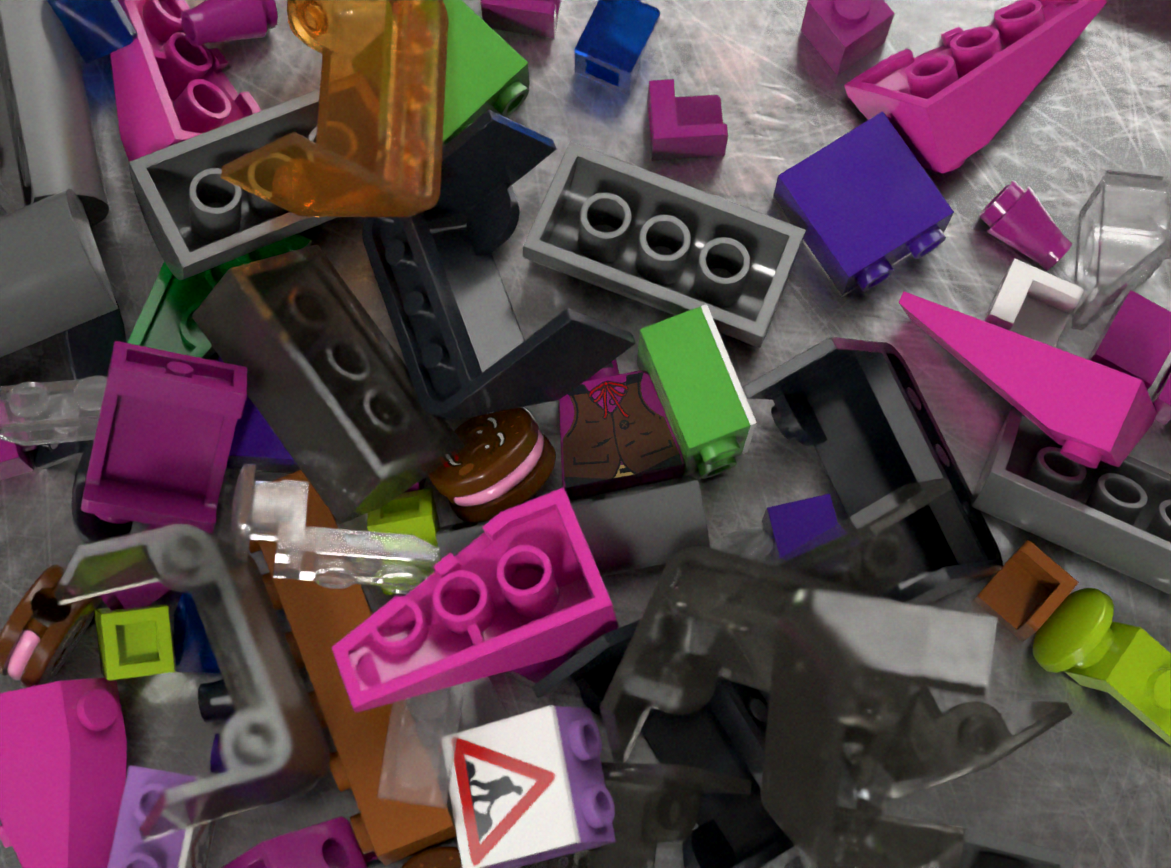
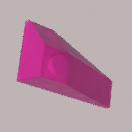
[104,0,261,162]
[898,291,1157,468]
[332,487,619,712]

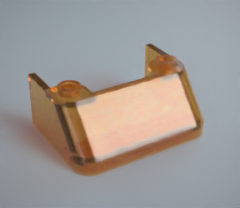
[221,0,448,217]

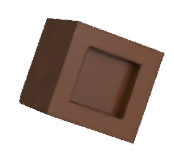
[973,540,1079,642]

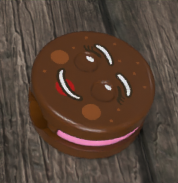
[428,407,556,523]
[0,564,101,688]

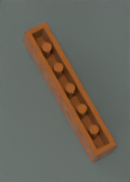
[237,465,457,866]

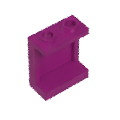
[81,341,247,536]

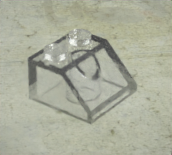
[1071,170,1171,330]

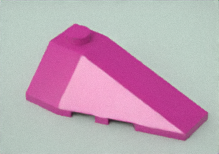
[844,0,1107,174]
[0,678,127,868]

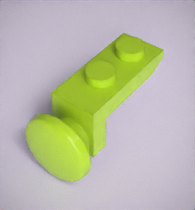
[1033,588,1171,746]

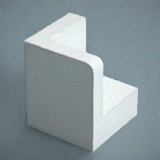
[984,258,1084,347]

